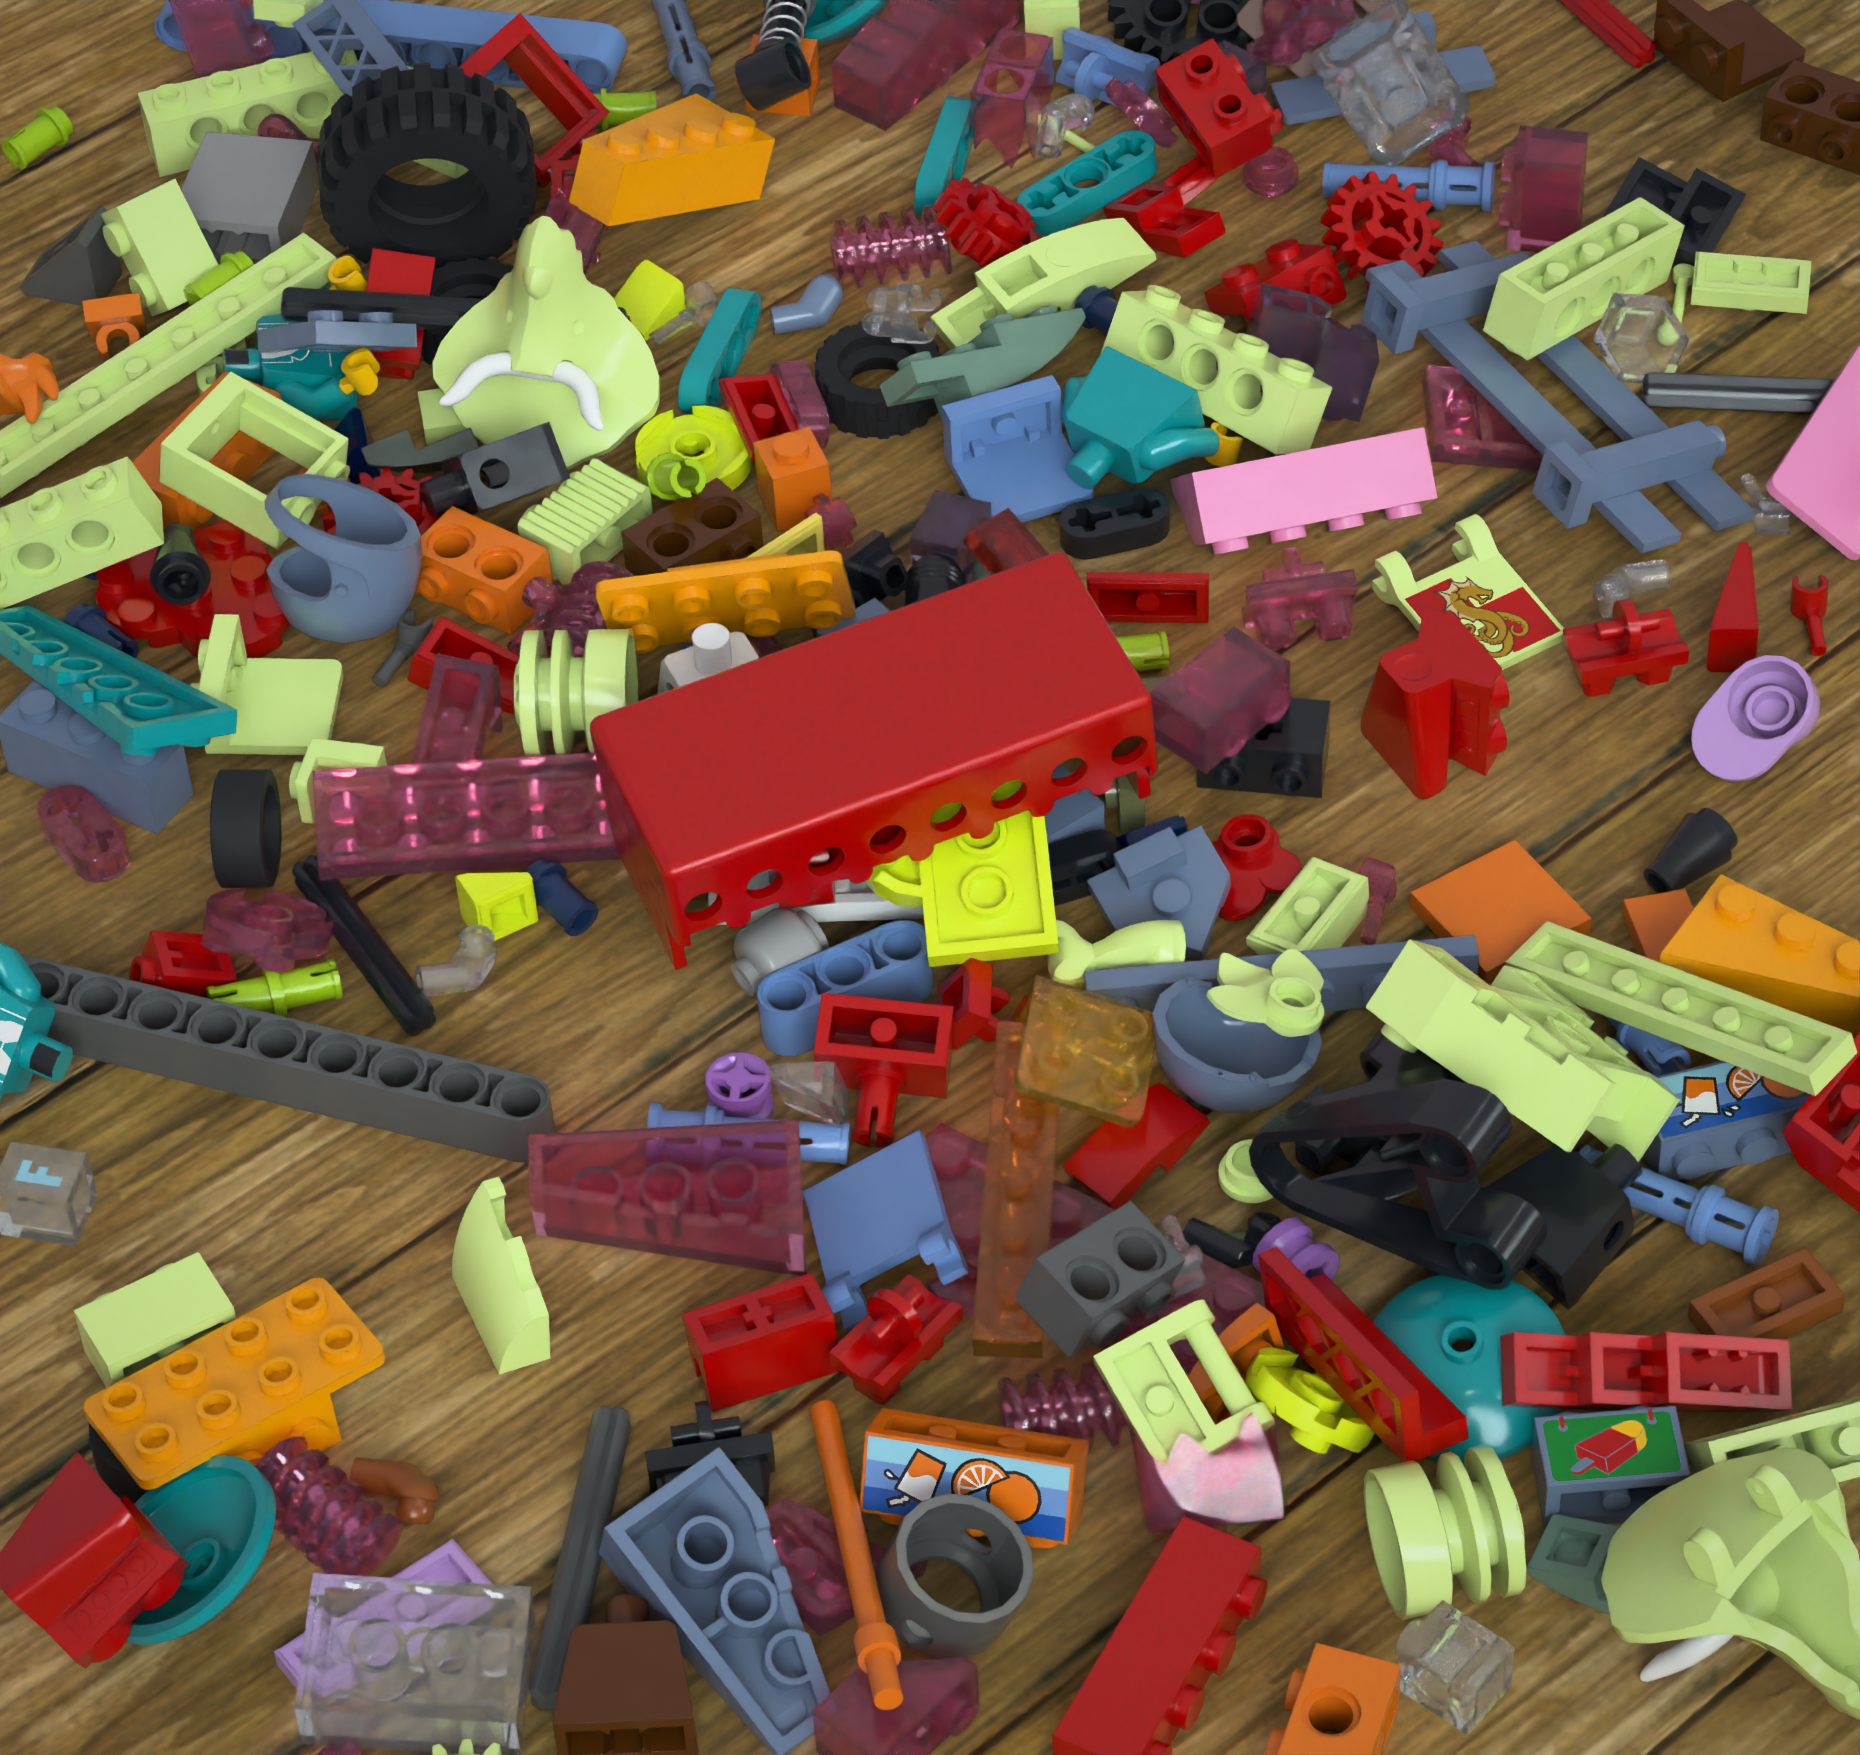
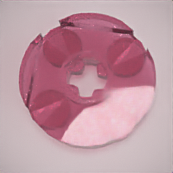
[201,889,333,972]

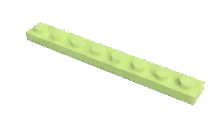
[0,232,337,499]

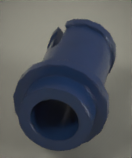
[1074,285,1118,336]
[64,603,139,658]
[525,859,598,936]

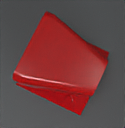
[1361,611,1510,799]
[0,1452,189,1668]

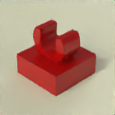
[936,958,1010,1050]

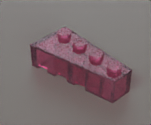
[832,0,1021,131]
[528,1119,807,1276]

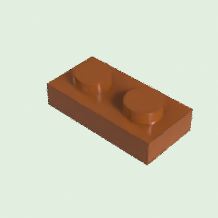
[1688,1248,1845,1339]

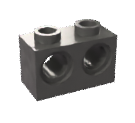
[1014,1201,1186,1358]

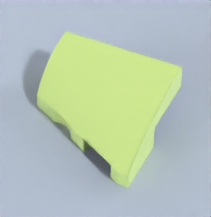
[452,1177,551,1375]

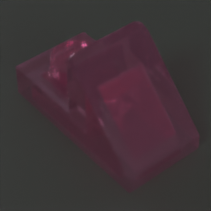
[409,654,503,789]

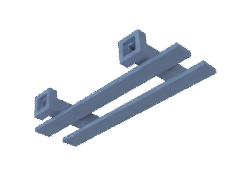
[1361,241,1755,554]

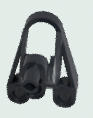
[1249,1030,1547,1290]

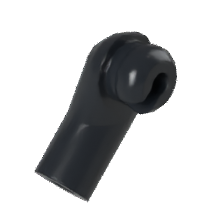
[1180,1211,1282,1269]

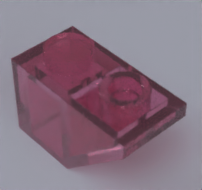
[812,1657,980,1755]

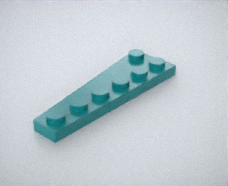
[0,605,237,756]

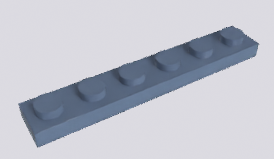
[1084,935,1479,1034]

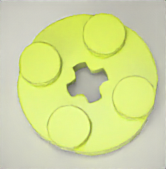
[635,405,753,501]
[1244,1347,1375,1454]

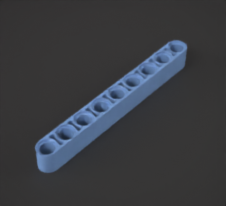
[154,0,628,93]

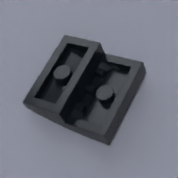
[1602,157,1746,267]

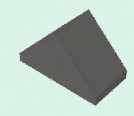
[19,205,122,306]

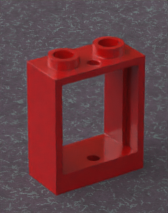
[459,13,610,188]

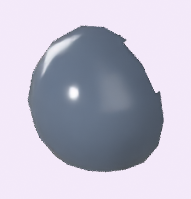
[1152,976,1322,1113]

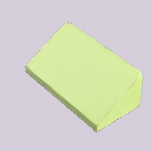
[1246,857,1370,955]

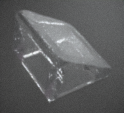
[769,1061,849,1124]

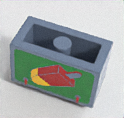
[1531,1406,1690,1529]

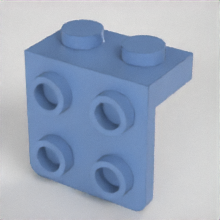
[942,375,1094,530]

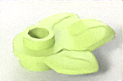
[1206,948,1324,1037]

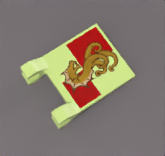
[1372,514,1564,670]

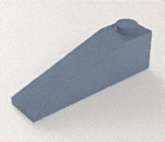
[598,1447,838,1755]

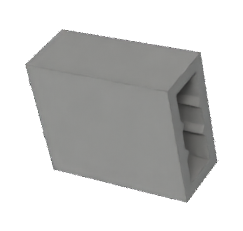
[181,132,319,264]

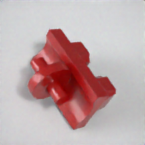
[1562,599,1689,697]
[829,1273,963,1405]

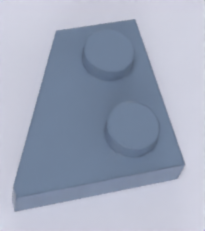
[258,310,417,353]

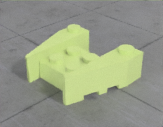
[1366,939,1681,1162]

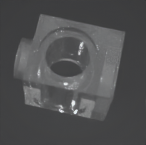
[1395,1600,1514,1735]

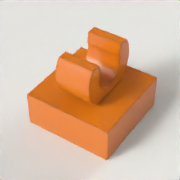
[82,293,148,360]

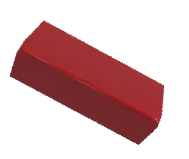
[718,374,799,462]
[1086,572,1209,623]

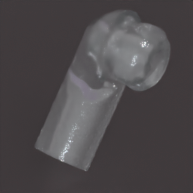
[1034,93,1095,158]
[415,925,498,997]

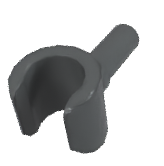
[372,609,433,687]

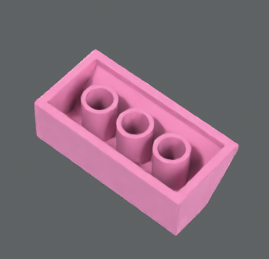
[1170,427,1438,555]

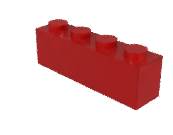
[1052,1516,1268,1755]

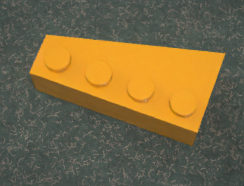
[568,93,775,226]

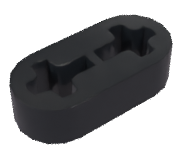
[1059,488,1170,560]
[1048,829,1123,907]

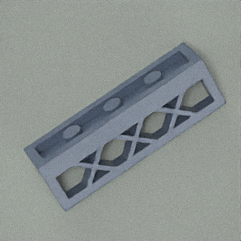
[292,0,409,96]

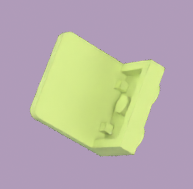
[190,614,343,755]

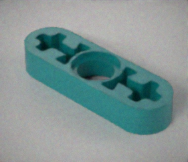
[914,96,978,219]
[1017,130,1158,237]
[678,287,761,414]

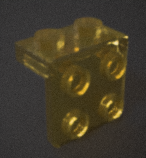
[1008,975,1155,1127]

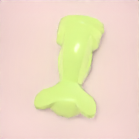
[1047,920,1186,996]

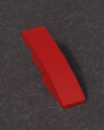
[1500,1332,1792,1412]

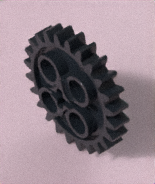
[1107,0,1266,70]

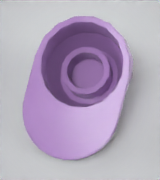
[1691,655,1821,782]

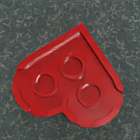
[95,520,290,658]

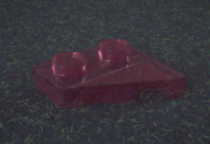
[1422,365,1543,471]
[766,1498,927,1637]

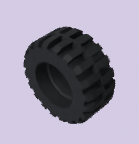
[318,63,537,268]

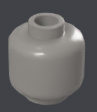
[730,907,830,997]

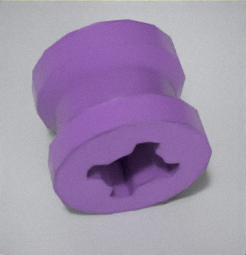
[705,1052,774,1137]
[1252,1217,1340,1281]

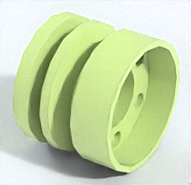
[514,629,639,759]
[1363,1444,1527,1620]

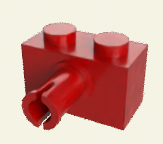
[813,993,954,1148]

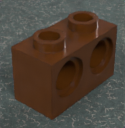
[1760,60,1860,175]
[621,478,763,577]

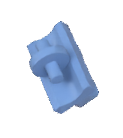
[1055,27,1160,114]

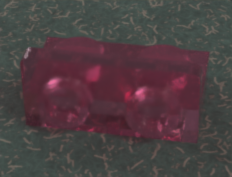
[1247,0,1355,65]

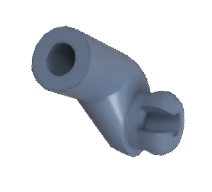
[770,274,843,335]

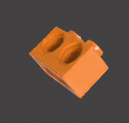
[416,506,554,635]

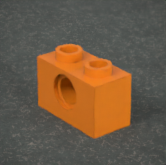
[1265,1643,1401,1755]

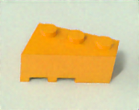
[1659,874,1860,1040]

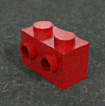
[1155,38,1275,179]

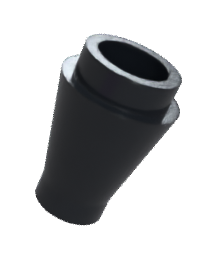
[150,524,211,605]
[1643,808,1738,893]

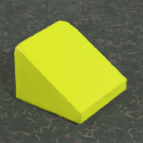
[614,259,686,341]
[455,872,539,946]

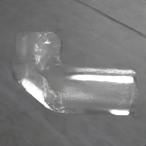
[1593,559,1670,618]

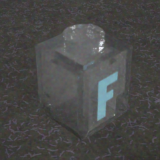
[0,1142,98,1246]

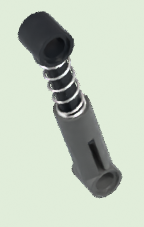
[735,0,817,111]

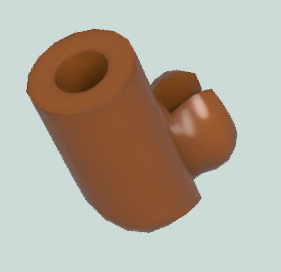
[350,1457,439,1525]

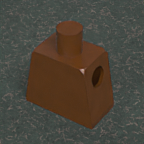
[553,1594,699,1755]

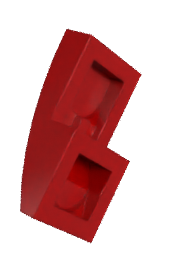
[1103,182,1226,258]
[1062,1082,1211,1211]

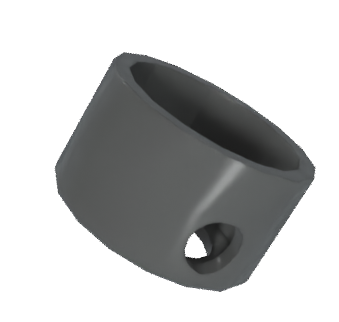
[875,1494,1034,1659]

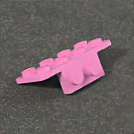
[1766,346,1860,560]

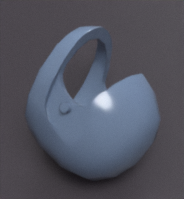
[264,474,423,644]

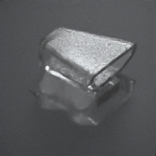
[1310,0,1471,166]

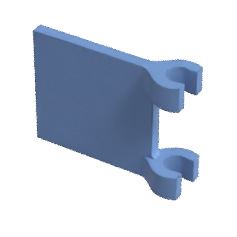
[803,1130,968,1333]

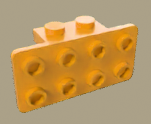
[595,550,856,653]
[83,1278,385,1490]

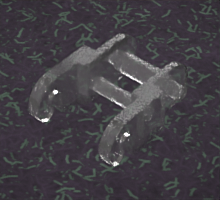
[862,283,942,344]

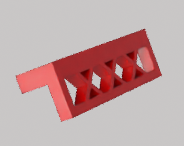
[1258,1247,1469,1462]

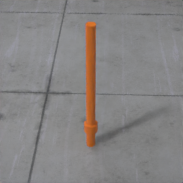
[810,1400,903,1710]

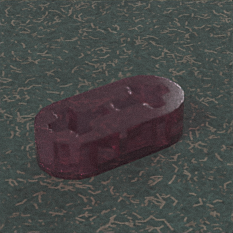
[769,360,829,449]
[38,785,130,883]

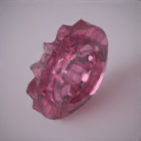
[1105,76,1179,148]

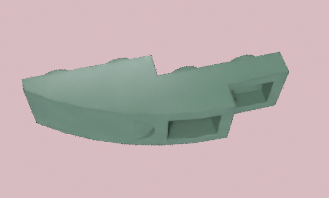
[879,305,1086,420]

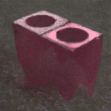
[970,29,1054,168]
[1128,1406,1284,1533]

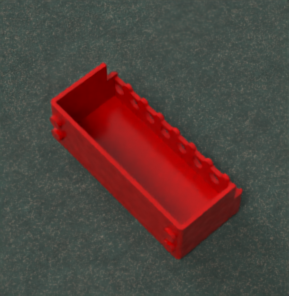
[590,552,1158,970]

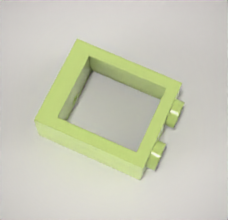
[159,372,350,549]

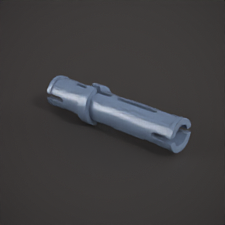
[652,0,716,101]

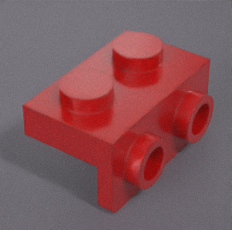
[1204,239,1347,343]

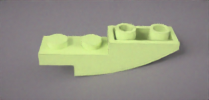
[930,218,1157,349]

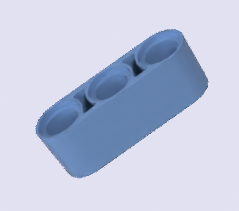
[757,920,934,1056]

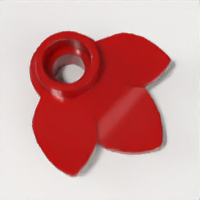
[1211,814,1302,922]

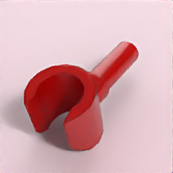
[1790,575,1829,656]

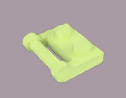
[1093,1299,1275,1484]

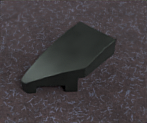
[361,427,479,473]

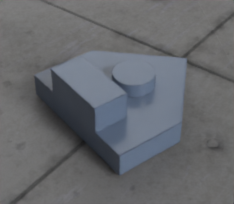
[1087,825,1232,961]

